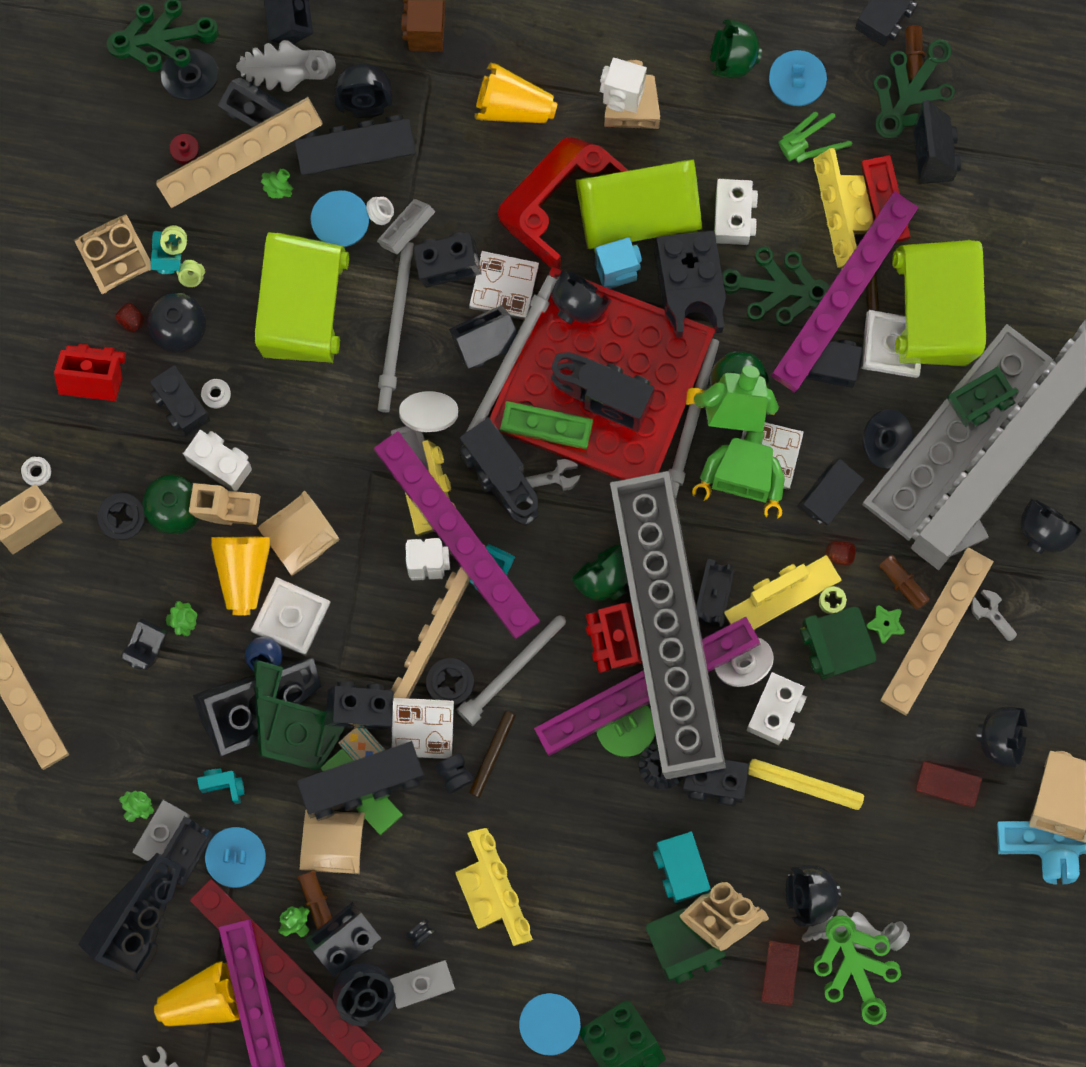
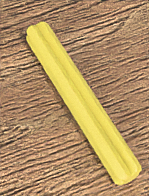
[748,759,864,810]

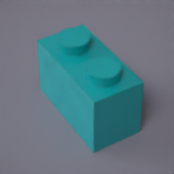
[653,831,711,903]

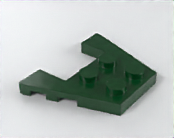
[254,660,357,771]

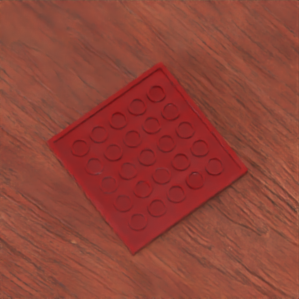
[490,267,715,480]

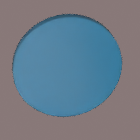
[769,50,827,106]
[311,190,369,247]
[205,827,266,888]
[519,993,581,1055]

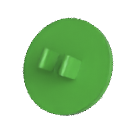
[596,705,655,757]

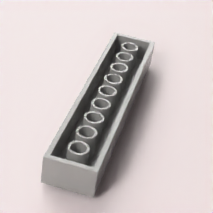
[911,319,1086,570]
[610,471,726,779]

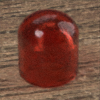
[114,302,144,332]
[826,540,856,566]

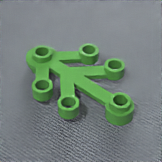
[814,915,901,1025]

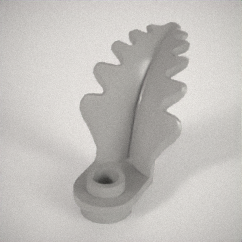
[236,40,336,92]
[802,910,910,951]

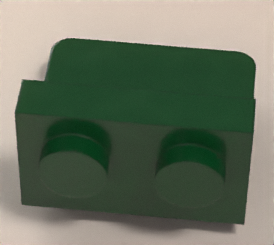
[800,607,876,680]
[646,906,726,984]
[579,1001,666,1067]

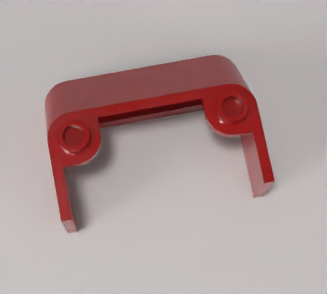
[498,137,629,269]

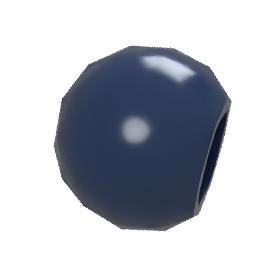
[245,637,283,671]

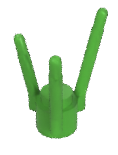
[778,112,852,163]

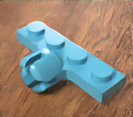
[997,821,1086,885]

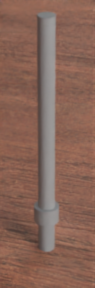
[378,242,414,412]
[466,275,557,432]
[668,338,719,498]

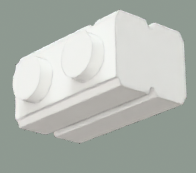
[406,538,450,580]

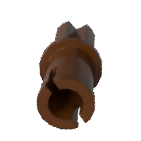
[905,25,926,84]
[879,555,929,609]
[297,870,332,930]

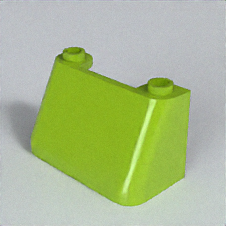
[575,159,702,252]
[255,232,349,363]
[892,240,986,366]

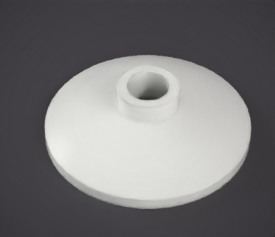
[715,638,774,687]

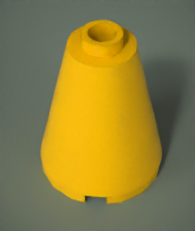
[475,62,557,123]
[211,536,271,615]
[154,961,240,1026]

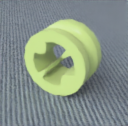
[160,225,187,255]
[819,586,847,614]

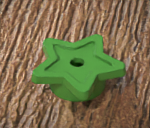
[866,605,905,644]

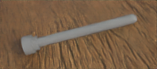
[456,615,566,727]

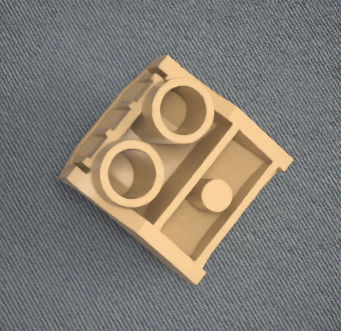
[74,214,151,294]
[258,491,339,576]
[300,810,365,874]
[680,882,769,951]

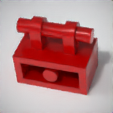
[54,344,126,402]
[585,603,643,673]

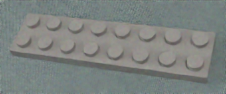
[862,324,1054,541]

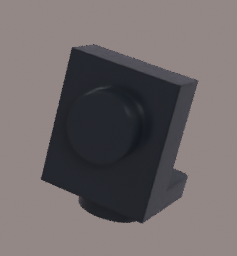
[120,619,168,669]

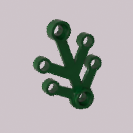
[107,0,219,72]
[872,39,955,139]
[722,247,830,326]

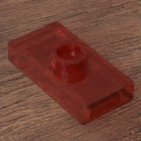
[915,761,982,808]
[761,941,800,1007]

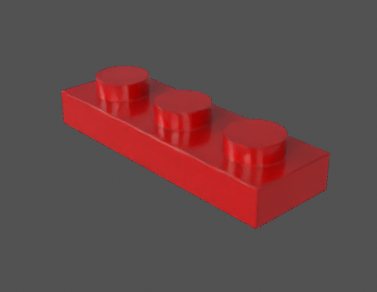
[861,155,911,243]

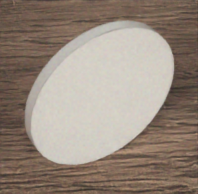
[399,391,458,432]

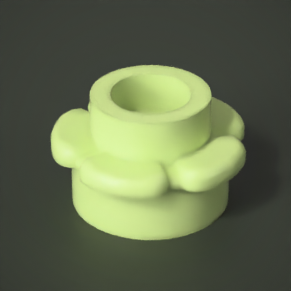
[176,260,205,287]

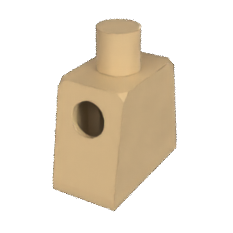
[604,60,660,129]

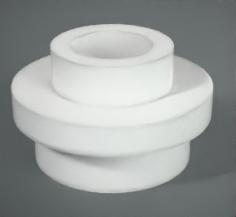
[366,197,394,225]
[201,379,231,409]
[21,457,51,486]

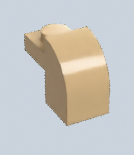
[189,483,261,525]

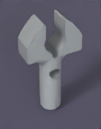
[525,459,580,491]
[971,590,1017,641]

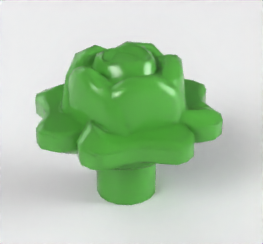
[261,169,293,199]
[166,601,197,636]
[119,791,154,822]
[278,906,309,937]

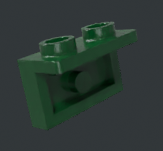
[947,366,1019,428]

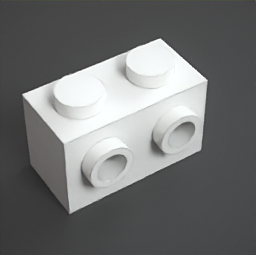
[600,57,647,113]
[714,179,758,245]
[183,430,252,492]
[746,672,807,745]

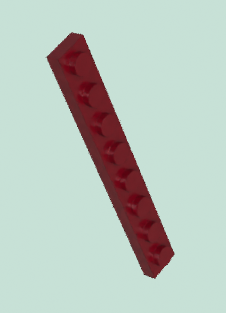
[190,879,383,1067]

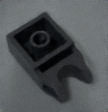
[654,230,726,338]
[551,352,655,432]
[459,417,538,526]

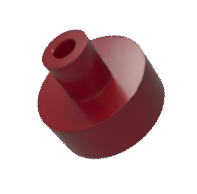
[170,134,200,165]

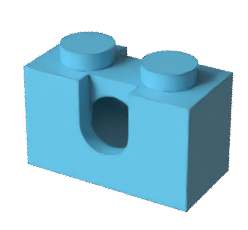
[595,237,642,289]

